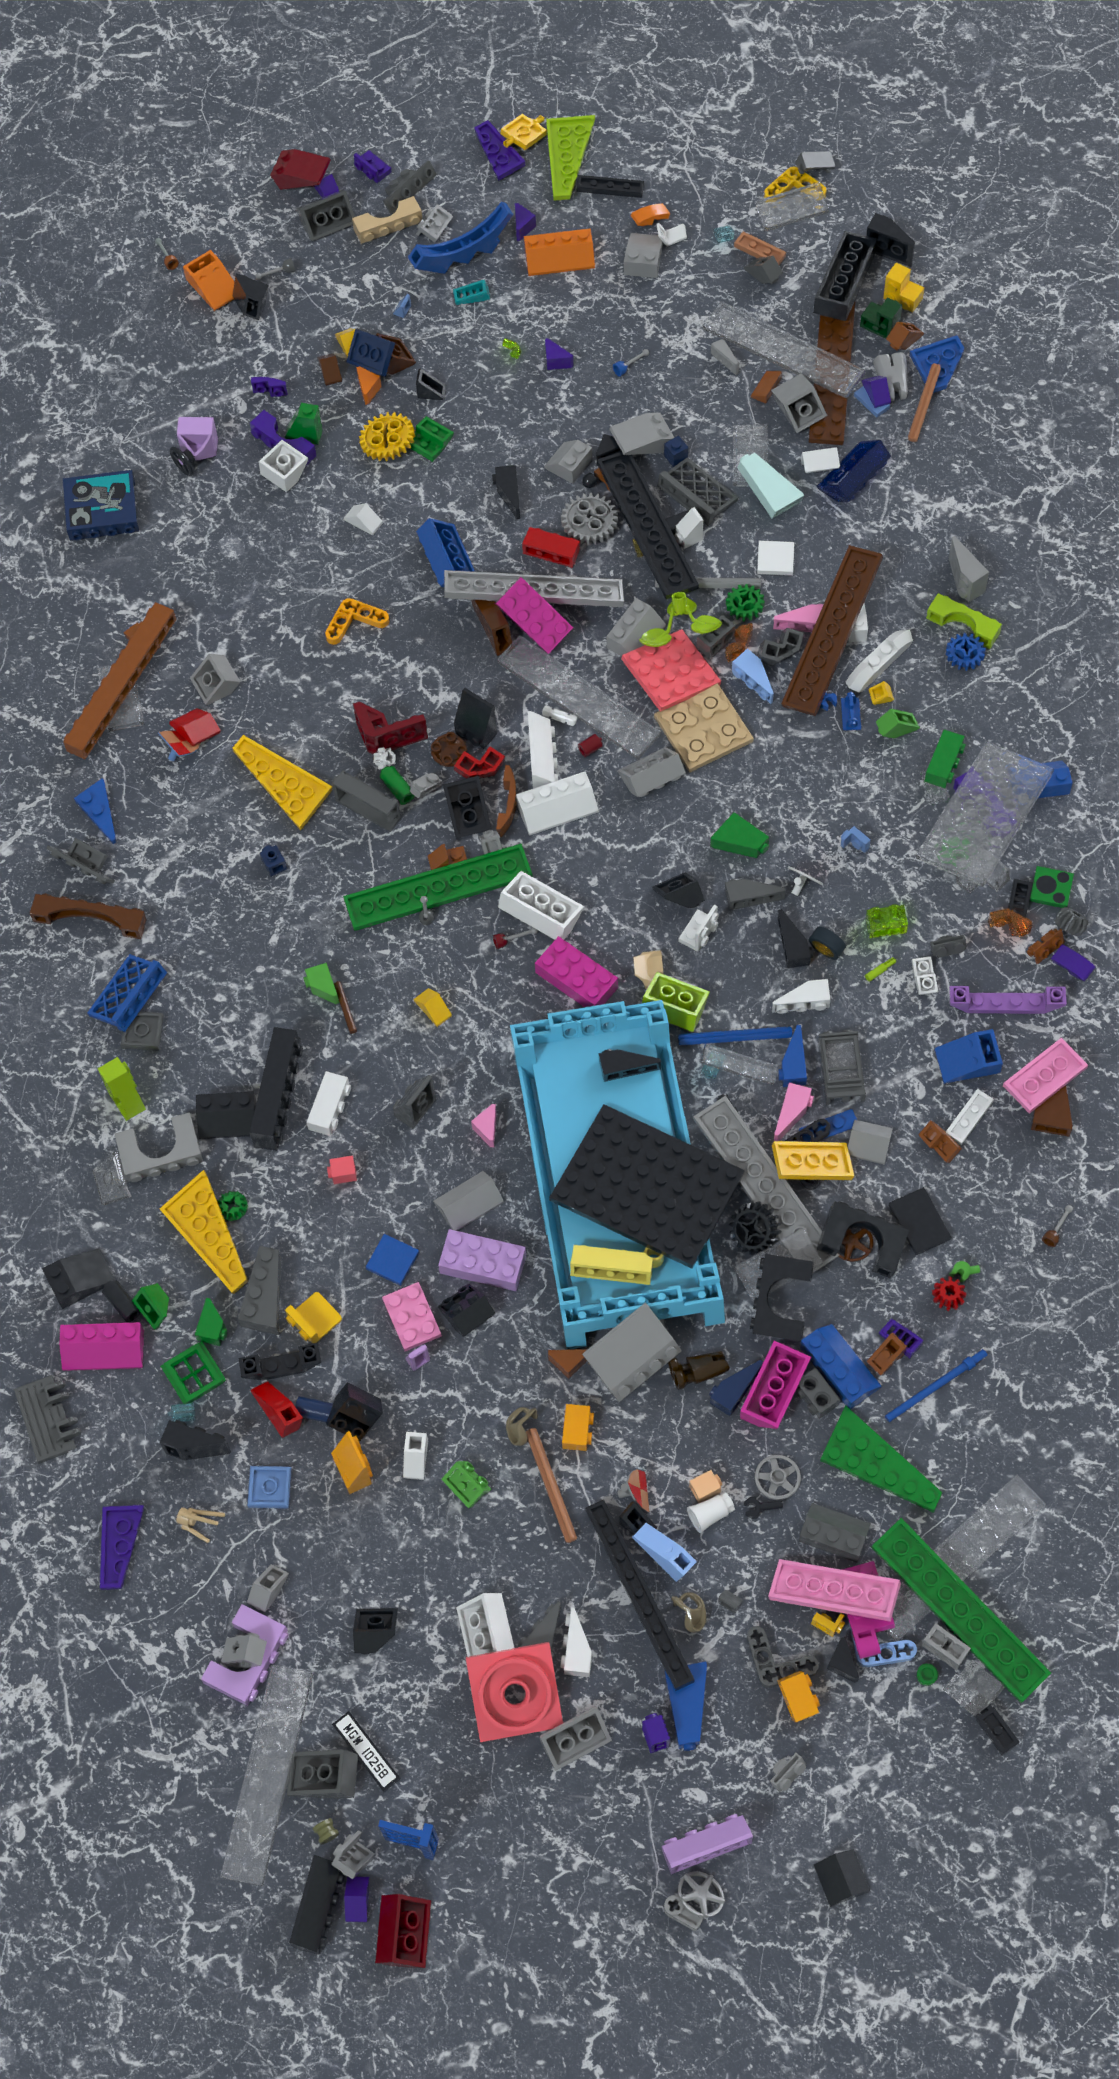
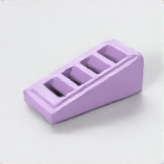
[406,1344,430,1371]

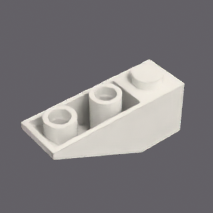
[772,979,830,1014]
[561,1607,592,1677]

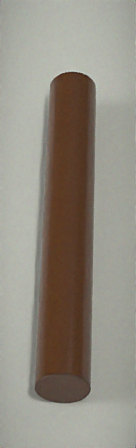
[334,981,357,1034]

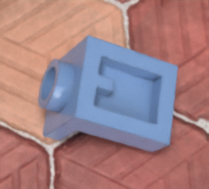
[841,826,870,853]

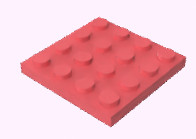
[621,629,721,712]

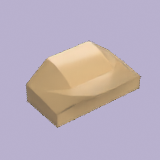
[633,950,663,989]

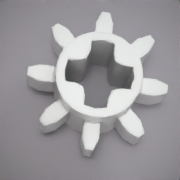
[373,747,396,770]

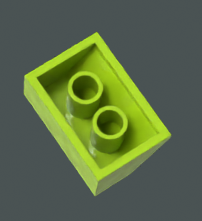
[642,972,710,1032]

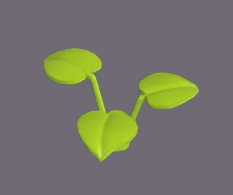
[639,592,722,647]

